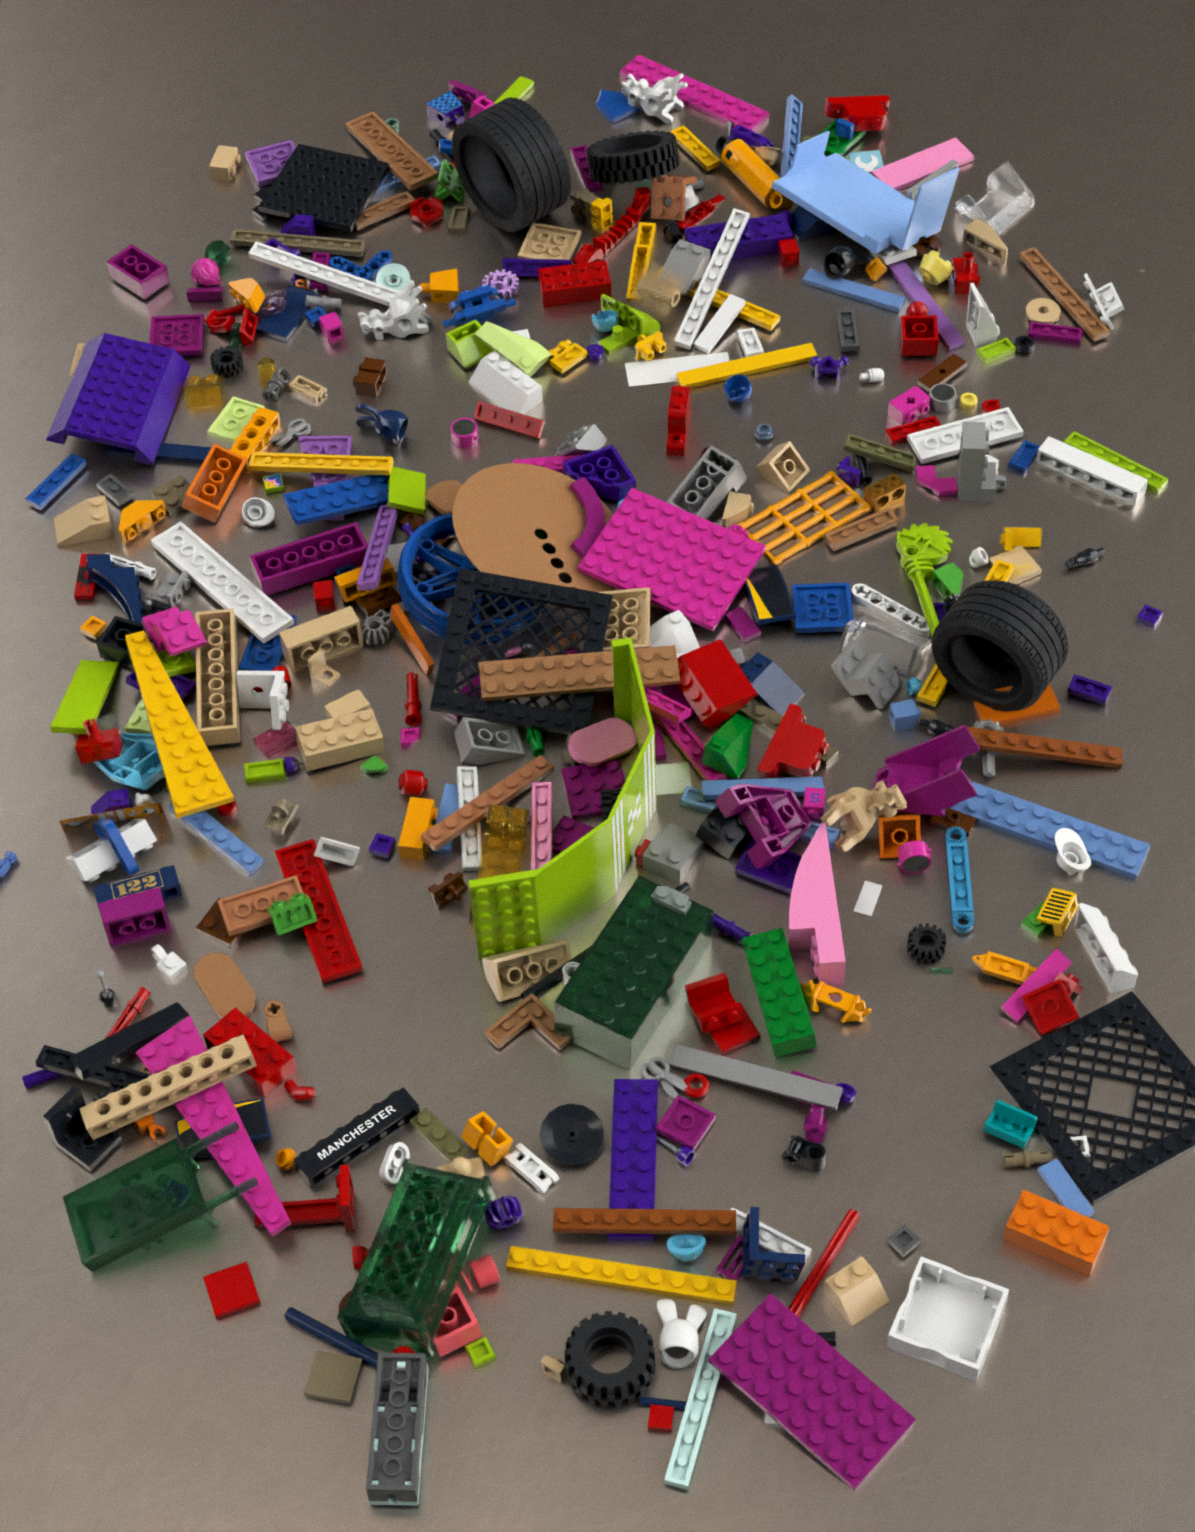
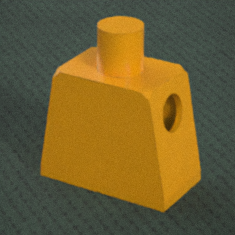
[420,268,459,303]

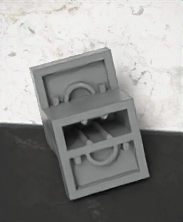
[830,640,903,709]

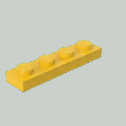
[670,125,721,171]

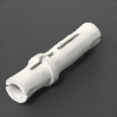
[105,553,156,580]

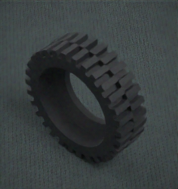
[586,131,680,184]

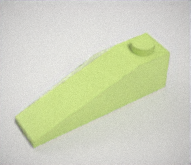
[475,321,551,378]

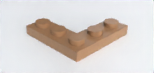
[484,993,576,1051]

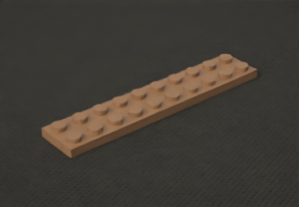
[479,645,680,701]

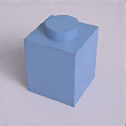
[889,699,921,731]

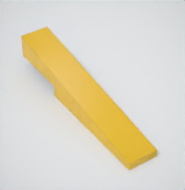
[626,222,657,302]

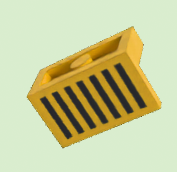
[1036,887,1078,938]

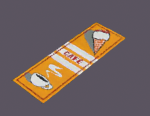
[59,803,164,831]

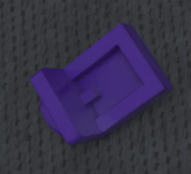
[837,456,861,488]

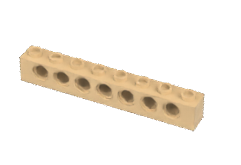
[79,1035,257,1140]

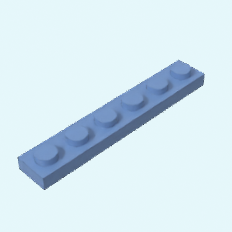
[168,803,265,876]

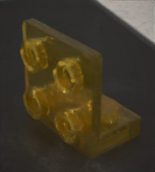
[184,374,223,407]

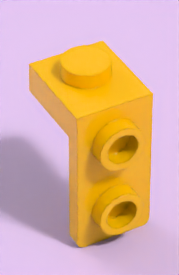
[1000,527,1042,551]

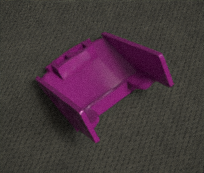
[873,725,980,816]

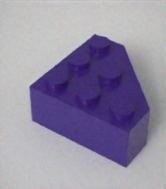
[563,445,636,502]

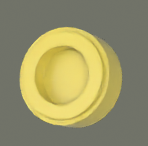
[959,393,978,410]

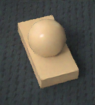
[437,1157,486,1189]

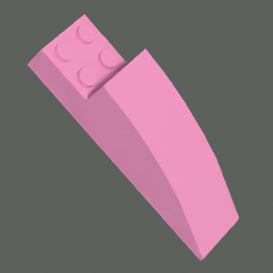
[788,823,846,986]

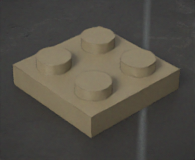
[150,475,191,517]

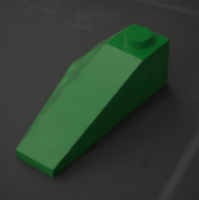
[702,713,754,779]

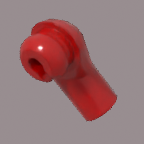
[284,1079,316,1101]

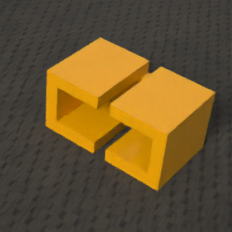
[461,1111,513,1166]

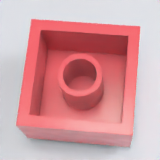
[417,1287,482,1358]

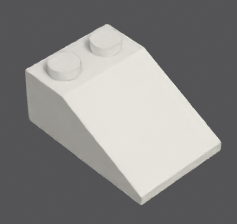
[966,283,1000,347]

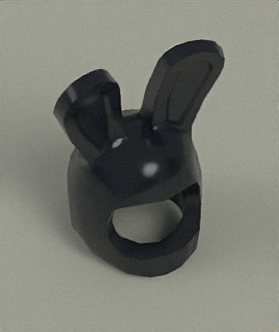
[823,245,871,279]

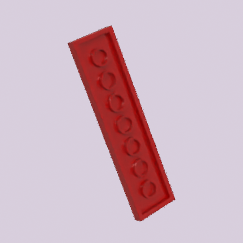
[275,839,363,983]

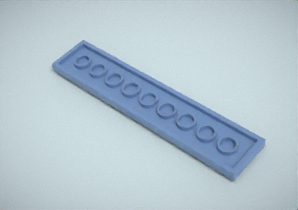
[947,781,1150,880]

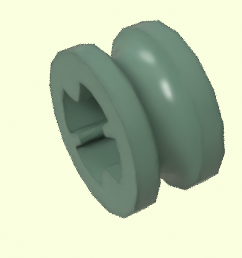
[385,118,400,133]

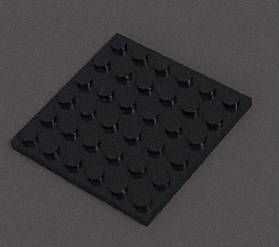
[258,144,389,232]

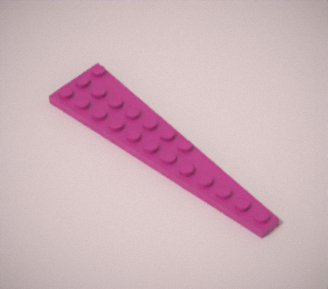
[136,1015,292,1237]

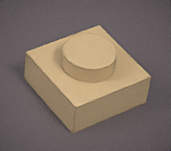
[540,1355,566,1383]

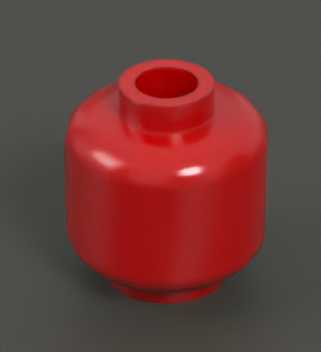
[398,770,428,797]

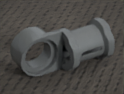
[262,368,291,403]

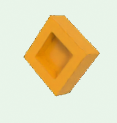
[865,257,888,282]
[80,615,108,640]

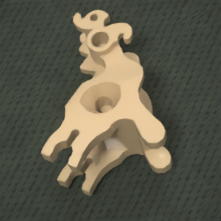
[820,781,907,852]

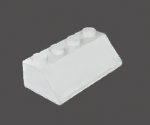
[469,351,543,414]
[65,818,157,882]
[1074,903,1138,995]

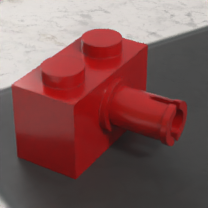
[952,252,980,294]
[75,719,123,764]

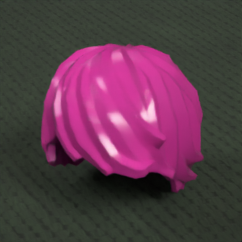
[190,258,220,287]

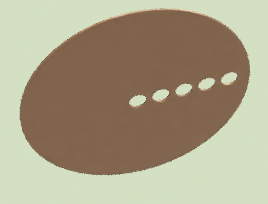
[452,463,616,607]

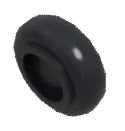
[1014,336,1036,354]

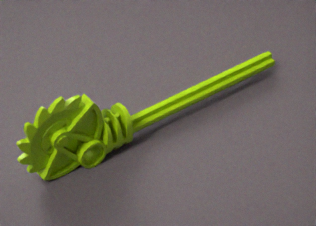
[896,523,953,636]

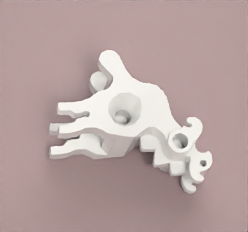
[621,73,688,124]
[358,280,429,340]

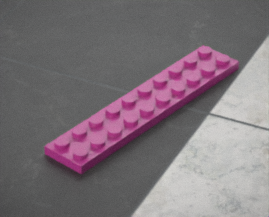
[620,55,770,132]

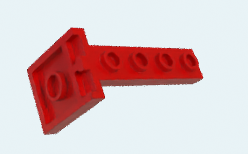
[255,1165,355,1232]

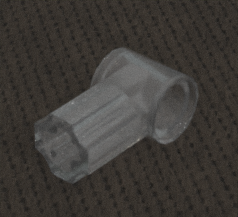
[96,712,122,737]

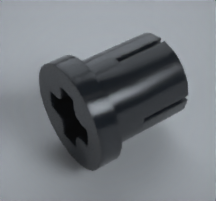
[662,221,683,244]

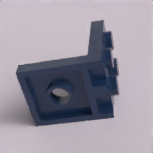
[742,1207,805,1282]

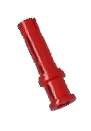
[404,672,423,726]

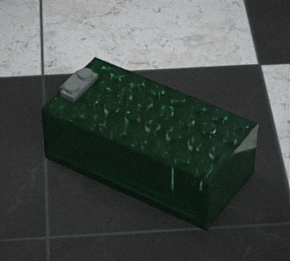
[554,875,714,1071]

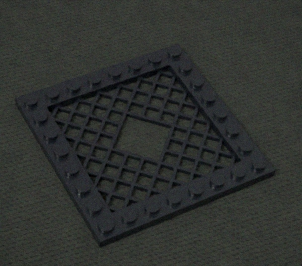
[430,568,613,735]
[988,991,1195,1206]

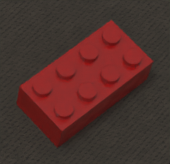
[538,260,612,307]
[203,1007,297,1098]

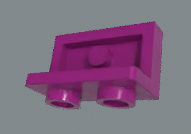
[448,79,486,104]

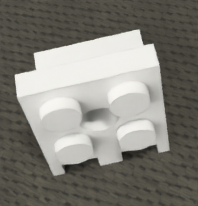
[236,671,289,730]

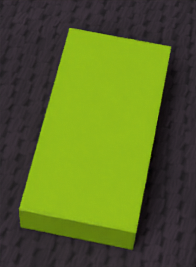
[976,337,1016,365]
[244,758,286,784]

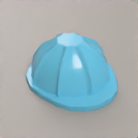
[667,1234,706,1262]

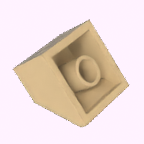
[756,441,810,493]
[824,1256,890,1328]

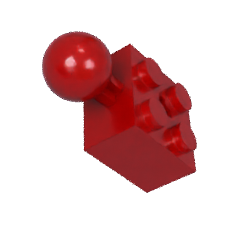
[900,301,939,356]

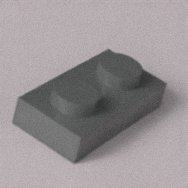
[96,473,134,506]

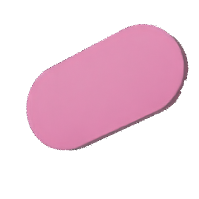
[568,718,637,767]

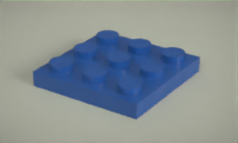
[792,583,854,633]

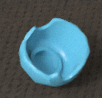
[591,310,619,333]

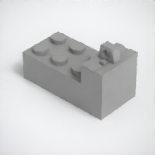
[957,421,1006,502]
[667,445,747,520]

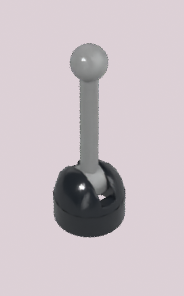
[96,970,117,1007]

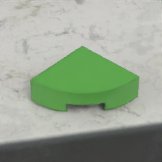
[360,755,389,774]

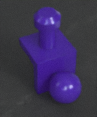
[809,356,849,380]

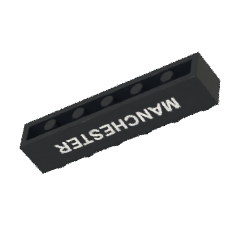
[294,1087,420,1189]

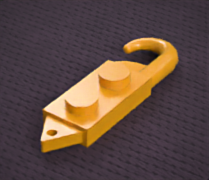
[971,951,1037,985]

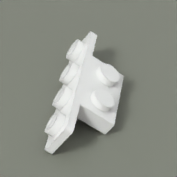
[1084,273,1125,330]

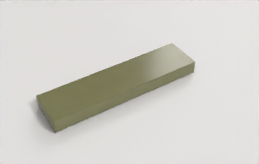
[843,433,917,472]

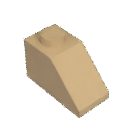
[722,492,754,529]

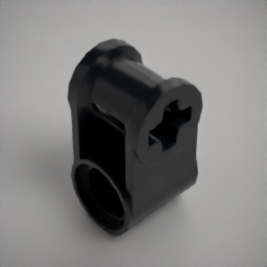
[781,1135,826,1172]

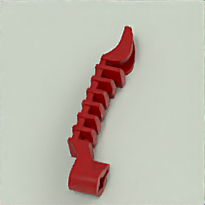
[573,187,651,264]

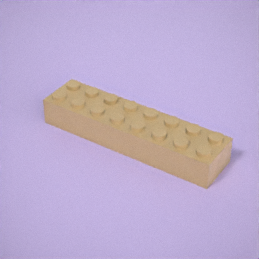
[195,608,240,746]

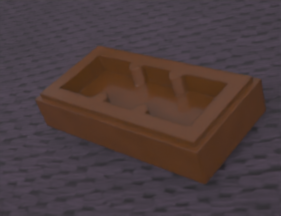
[930,808,976,837]

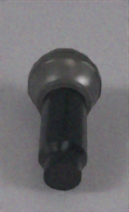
[141,598,170,611]

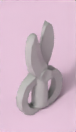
[271,418,311,447]
[641,1057,687,1100]

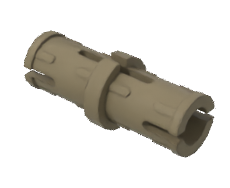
[1003,1149,1050,1168]

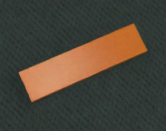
[390,603,435,676]

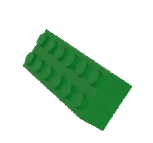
[741,927,817,1058]

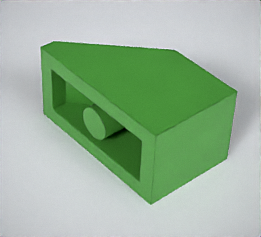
[932,562,964,598]

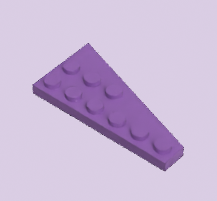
[298,436,352,520]

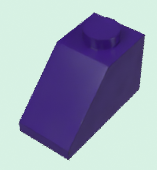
[280,215,315,236]
[91,788,132,815]

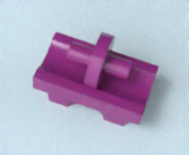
[804,1105,828,1143]

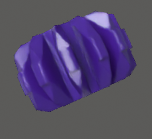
[484,1195,523,1230]

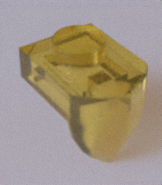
[257,357,276,384]

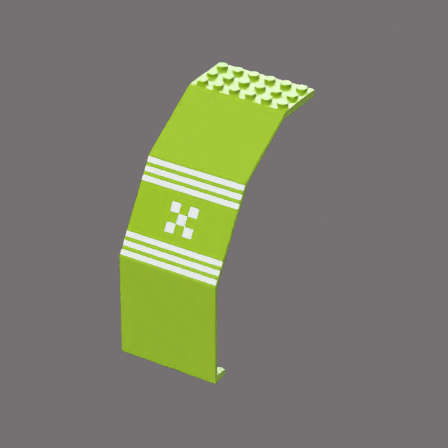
[468,637,657,960]

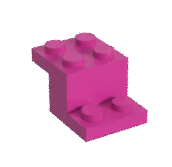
[141,606,207,657]

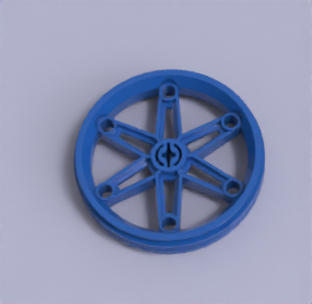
[397,513,543,645]

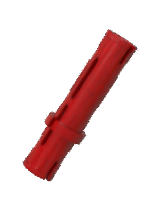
[105,987,151,1038]

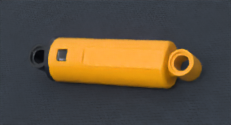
[716,136,793,210]

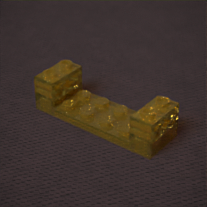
[469,804,530,924]

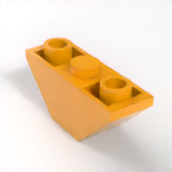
[228,278,265,313]
[119,500,167,544]

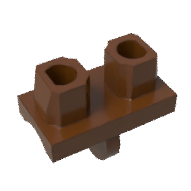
[428,871,468,909]

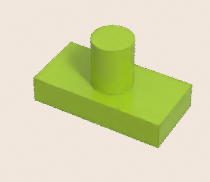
[599,325,637,356]

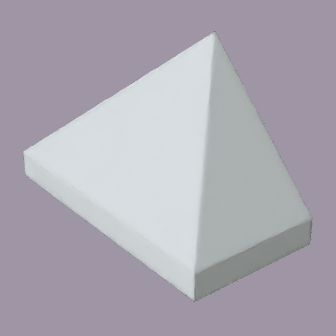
[314,837,360,866]

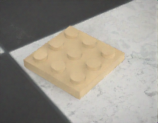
[517,222,581,259]

